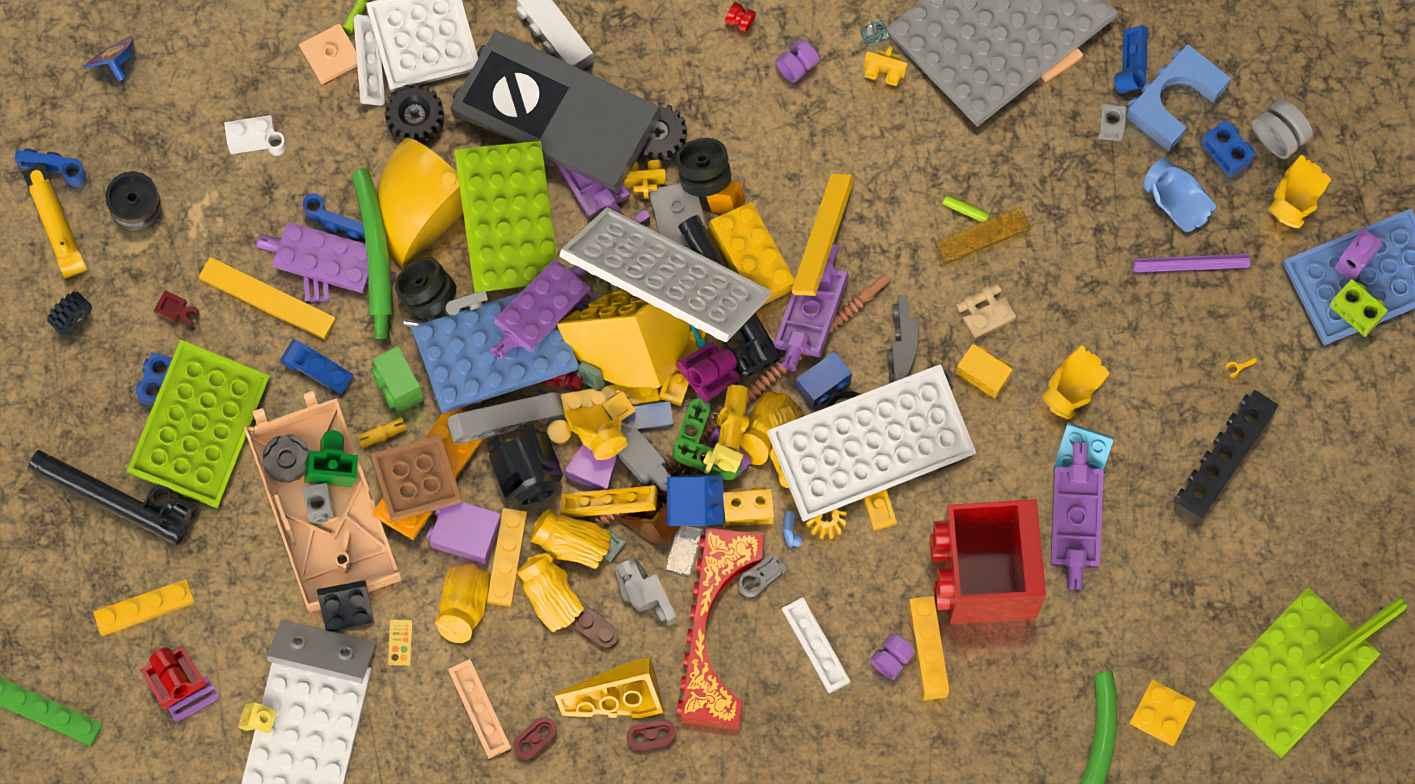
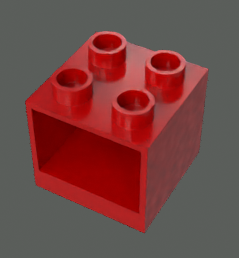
[930,499,1046,624]

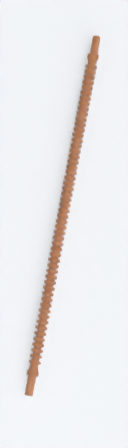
[552,274,891,565]

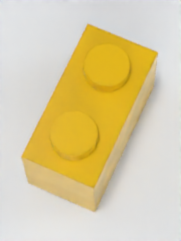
[955,344,1013,399]

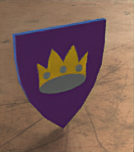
[84,36,134,81]

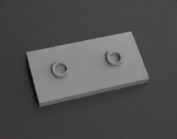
[649,183,707,249]
[267,620,376,684]

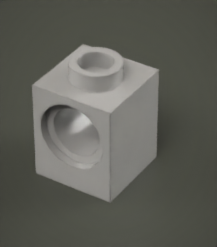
[1098,103,1126,141]
[303,483,335,524]

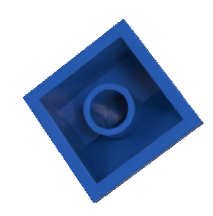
[667,473,724,526]

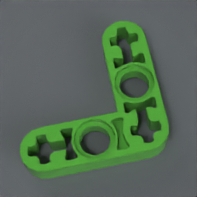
[672,398,741,480]

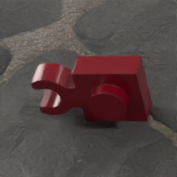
[154,290,200,327]
[545,373,584,391]

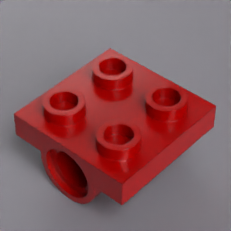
[140,645,207,710]

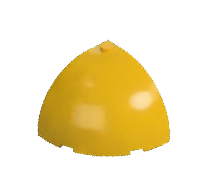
[376,138,463,270]
[557,289,690,388]

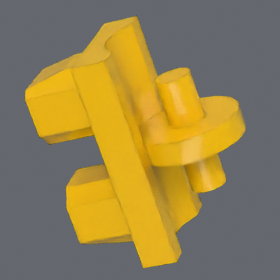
[864,45,907,86]
[623,160,666,199]

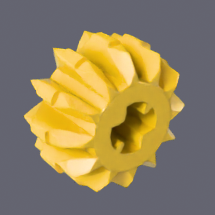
[806,507,847,539]

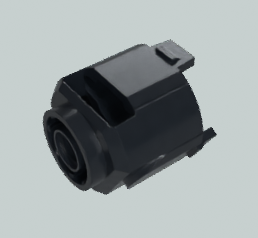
[486,422,563,506]

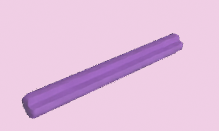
[1133,254,1250,272]

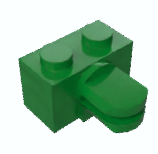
[304,430,358,487]

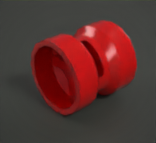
[725,2,756,33]

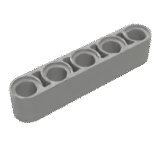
[447,392,565,444]

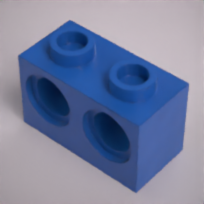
[1201,119,1255,178]
[135,352,173,406]

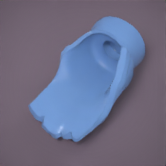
[1143,157,1217,232]

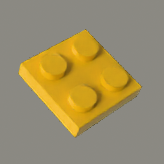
[1129,679,1196,746]

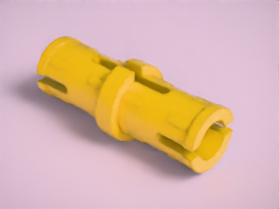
[357,417,407,449]

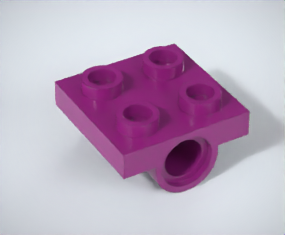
[676,341,741,403]

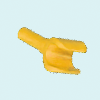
[1226,357,1257,378]

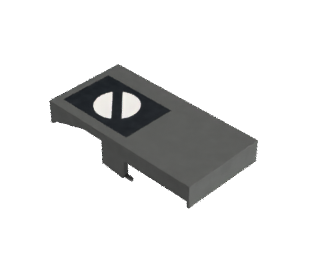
[450,29,662,194]

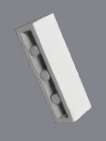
[516,0,593,70]

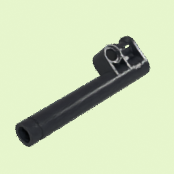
[678,215,781,380]
[28,450,200,546]

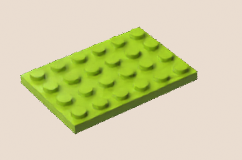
[454,141,558,293]
[126,339,270,508]
[1209,587,1381,758]

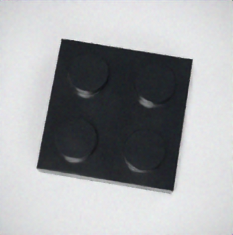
[317,580,374,631]

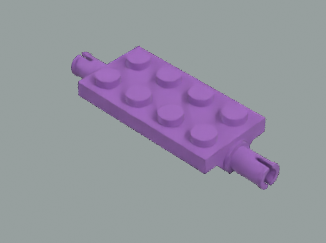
[555,163,630,219]
[256,222,396,294]
[774,243,849,371]
[490,259,591,360]
[1051,443,1104,590]

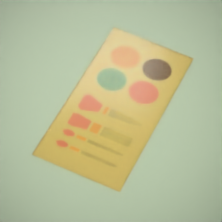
[388,620,412,666]

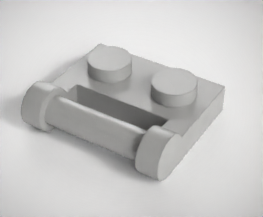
[443,291,488,316]

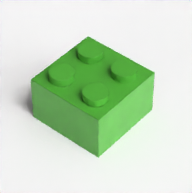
[371,346,423,414]

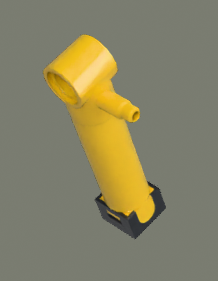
[22,164,87,279]

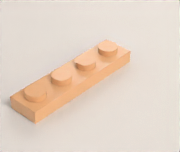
[448,659,511,759]

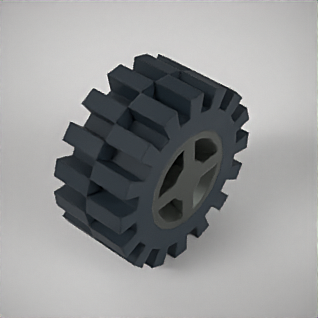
[47,291,92,336]

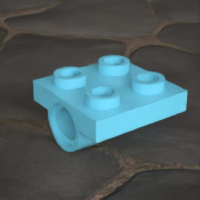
[1053,422,1114,469]

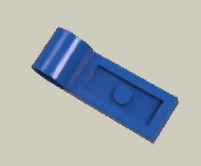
[1114,25,1148,93]
[14,149,86,187]
[303,193,365,241]
[280,339,354,396]

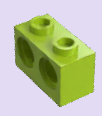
[1329,279,1388,337]

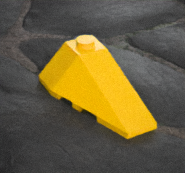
[555,657,663,719]

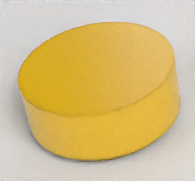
[547,420,572,445]

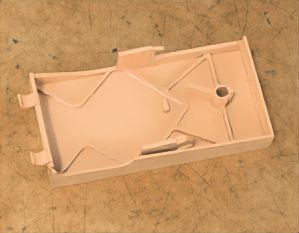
[244,391,401,613]

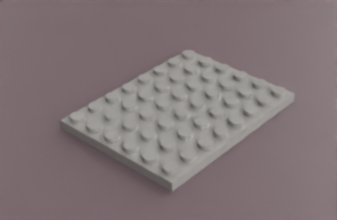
[886,0,1118,127]

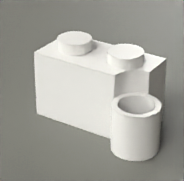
[224,115,286,156]

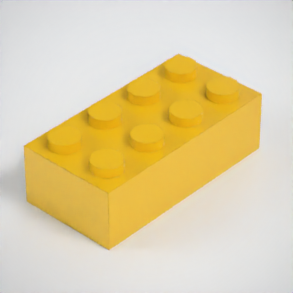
[707,202,795,306]

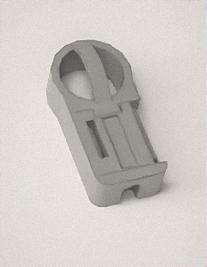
[738,554,786,597]

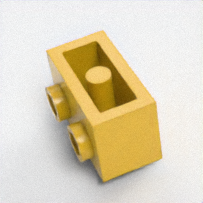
[723,487,774,527]

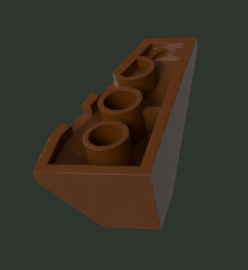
[620,455,706,544]

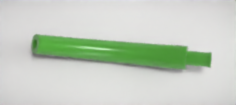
[352,168,393,339]
[1079,671,1117,784]

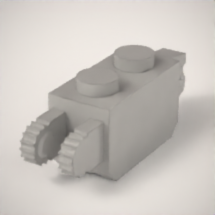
[618,421,670,492]

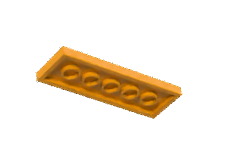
[372,407,484,540]

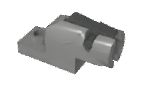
[616,558,676,627]

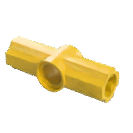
[717,385,749,453]

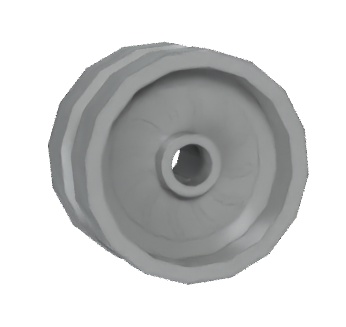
[1252,98,1313,159]

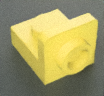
[703,443,743,474]
[238,702,277,734]

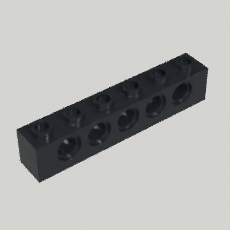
[1174,389,1279,525]

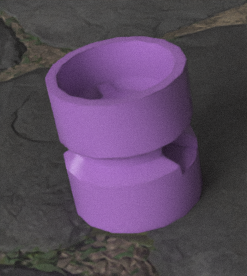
[775,38,820,82]
[870,633,916,680]

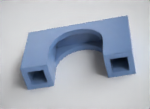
[1126,44,1231,152]

